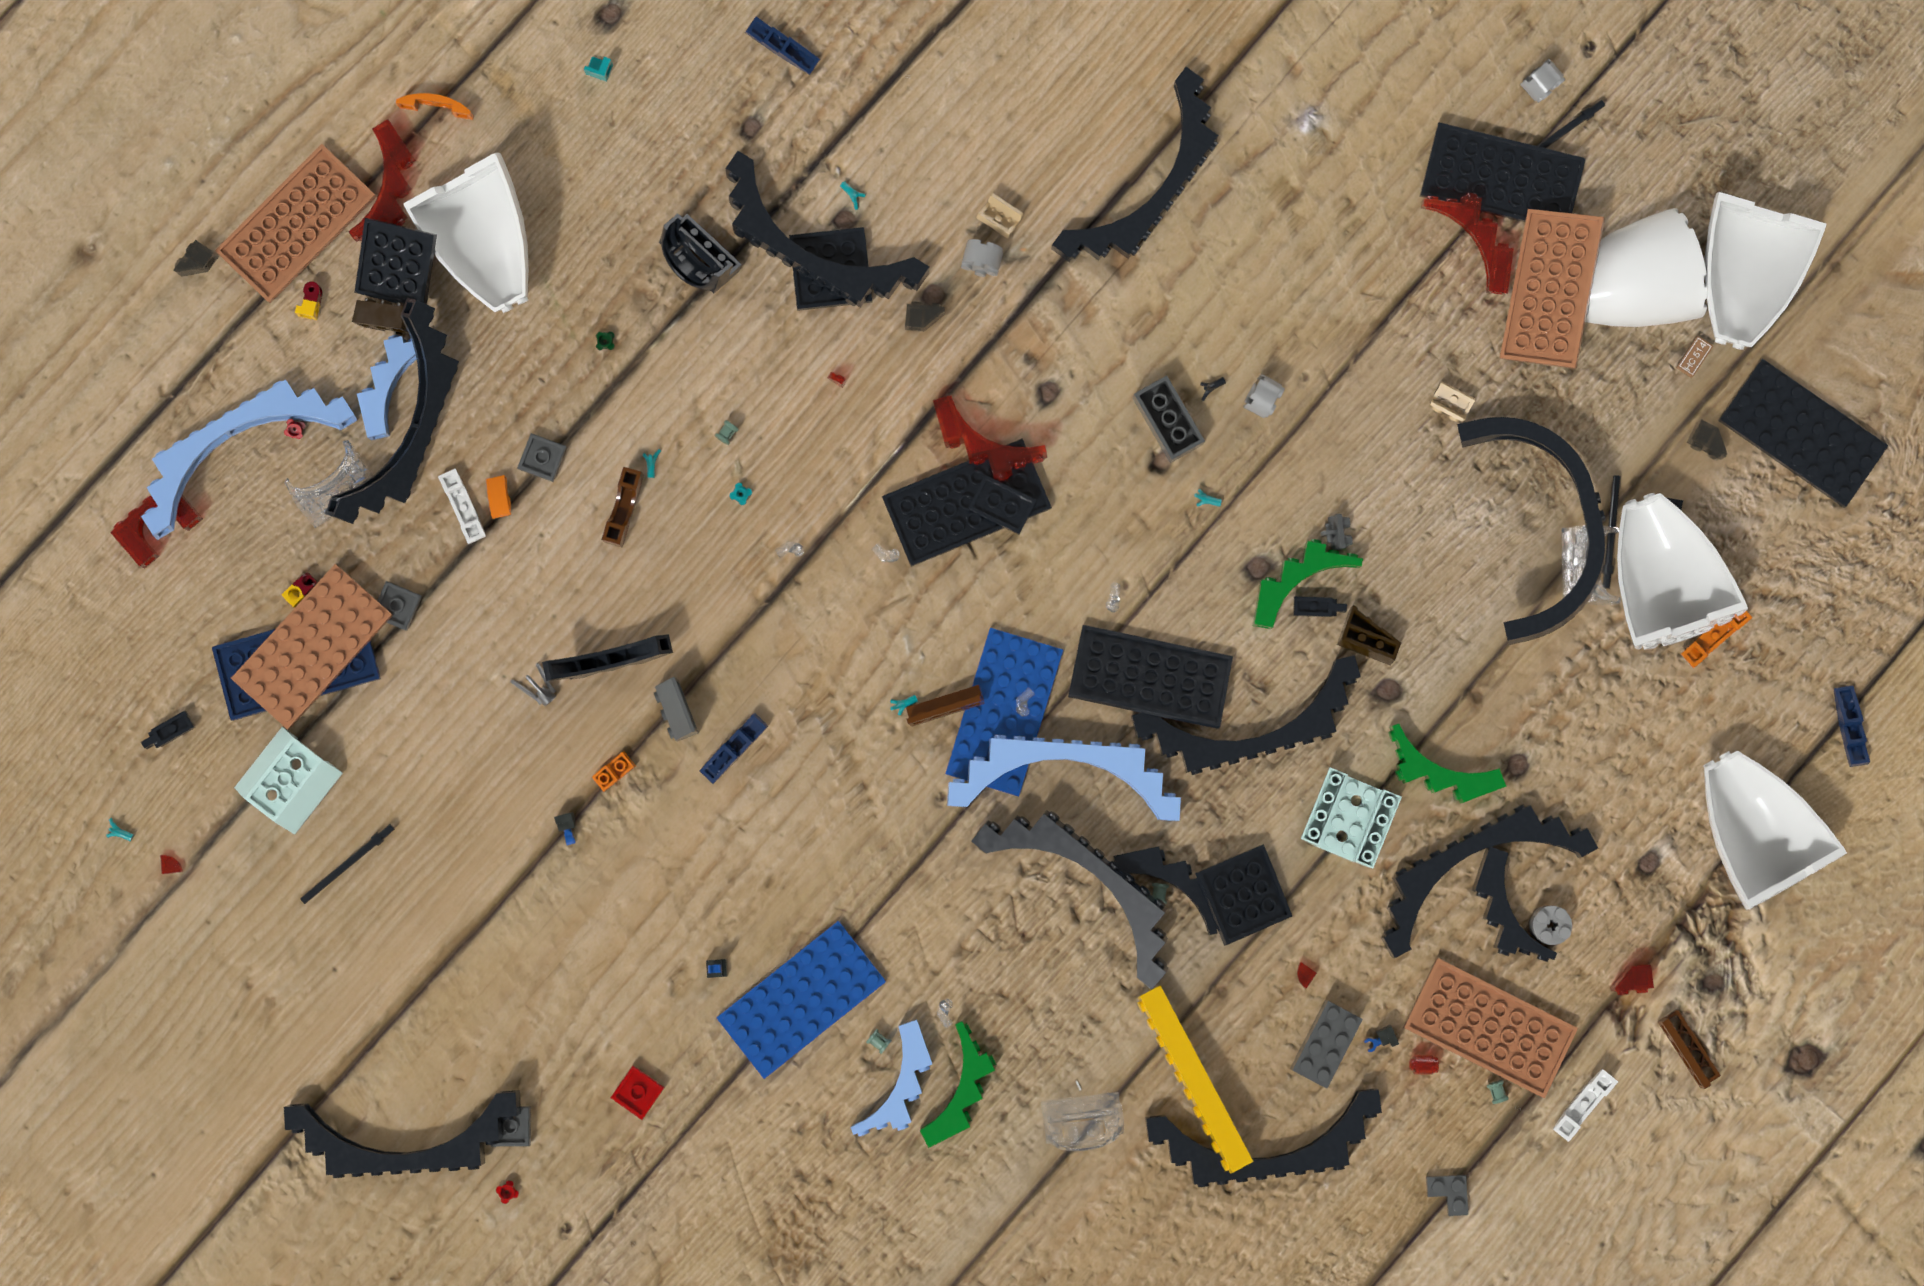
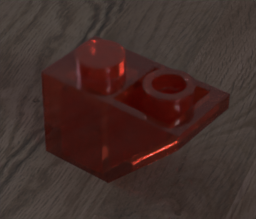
[1610,964,1654,995]

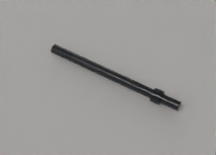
[1537,100,1605,148]
[1602,475,1621,589]
[300,824,395,904]

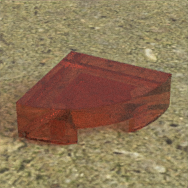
[827,372,846,388]
[160,855,183,874]
[1297,962,1317,989]

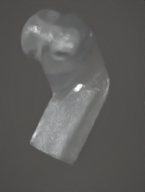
[1016,687,1035,717]

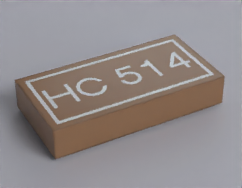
[1676,336,1713,378]

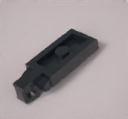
[1293,596,1347,617]
[141,711,196,749]

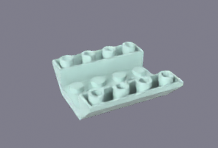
[234,727,343,834]
[1301,767,1402,869]

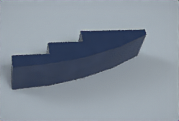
[744,16,820,75]
[1834,685,1870,767]
[699,713,769,784]

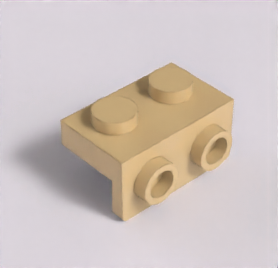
[976,193,1023,239]
[1430,381,1475,422]

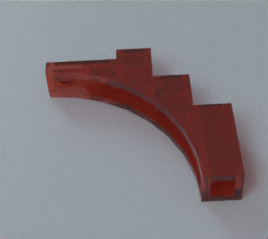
[348,119,416,242]
[1421,193,1514,295]
[933,396,1047,480]

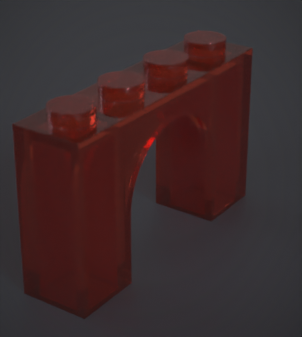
[110,494,203,569]

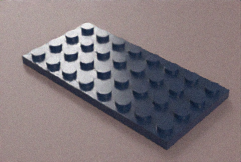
[212,629,381,721]

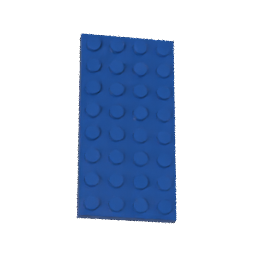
[945,628,1063,797]
[717,921,886,1079]

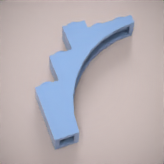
[357,335,446,441]
[851,1019,933,1136]

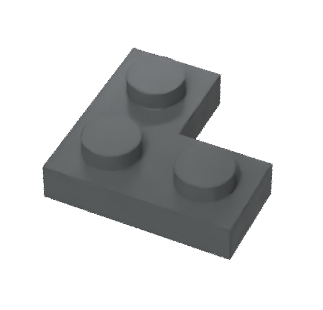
[1426,1175,1468,1216]

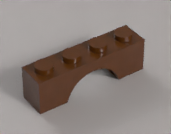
[601,467,644,548]

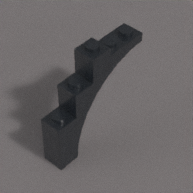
[542,634,673,681]
[1113,846,1218,935]
[1471,847,1557,962]

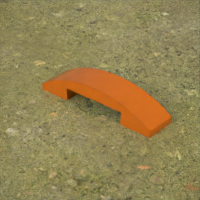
[396,93,474,120]
[1681,611,1752,668]

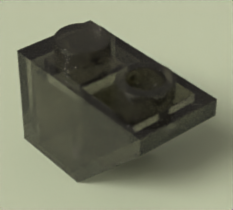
[173,240,219,277]
[905,302,945,332]
[1686,419,1727,460]

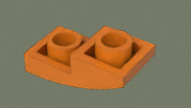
[486,475,511,519]
[592,752,636,792]

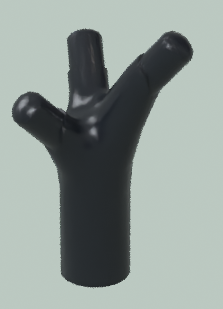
[1200,377,1226,401]

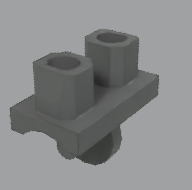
[1321,514,1353,551]

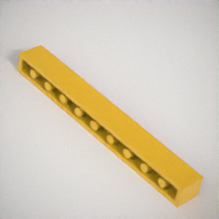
[1137,986,1253,1173]

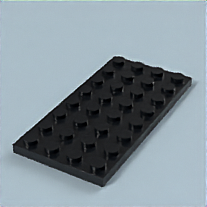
[1419,122,1586,222]
[1718,358,1889,508]
[882,438,1052,567]
[1068,625,1233,729]

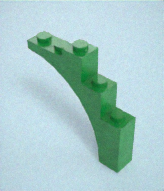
[1252,539,1363,629]
[1388,724,1507,803]
[920,1021,997,1148]

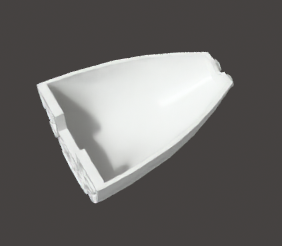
[403,153,529,313]
[1704,192,1826,350]
[1585,208,1707,327]
[1617,493,1748,650]
[1703,751,1847,911]

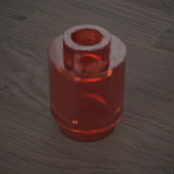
[1409,1055,1439,1075]

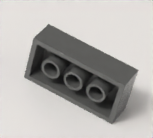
[1133,376,1205,463]
[1290,1000,1363,1089]

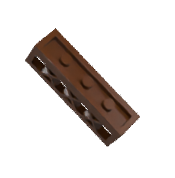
[906,685,985,727]
[1657,1009,1721,1089]

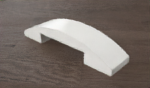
[438,469,486,544]
[1553,1069,1618,1142]

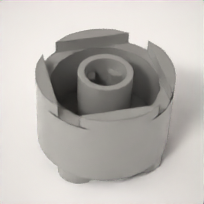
[1520,59,1566,103]
[961,239,1003,277]
[1243,374,1285,418]
[1529,906,1572,945]

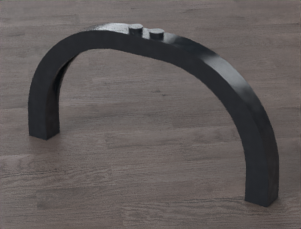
[1457,417,1606,645]

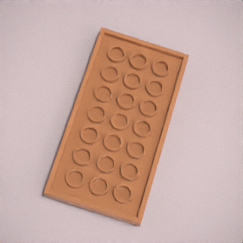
[215,144,377,303]
[1500,209,1605,369]
[231,564,393,730]
[1403,958,1578,1098]

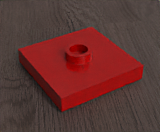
[610,1065,665,1120]

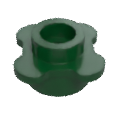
[596,332,615,351]

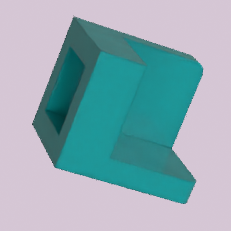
[584,57,613,82]

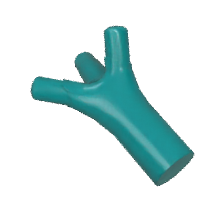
[840,181,866,210]
[642,449,661,478]
[1194,489,1222,507]
[890,695,918,715]
[106,818,134,842]

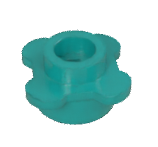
[729,483,752,505]

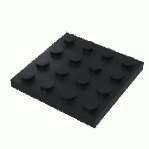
[354,218,437,304]
[789,227,873,311]
[1195,844,1292,946]

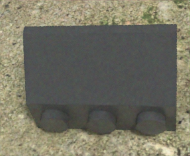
[654,677,698,742]

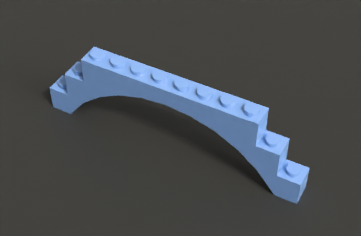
[141,380,357,540]
[947,735,1181,821]

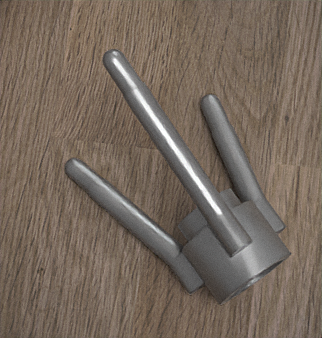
[510,663,556,706]

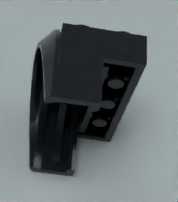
[659,213,742,294]

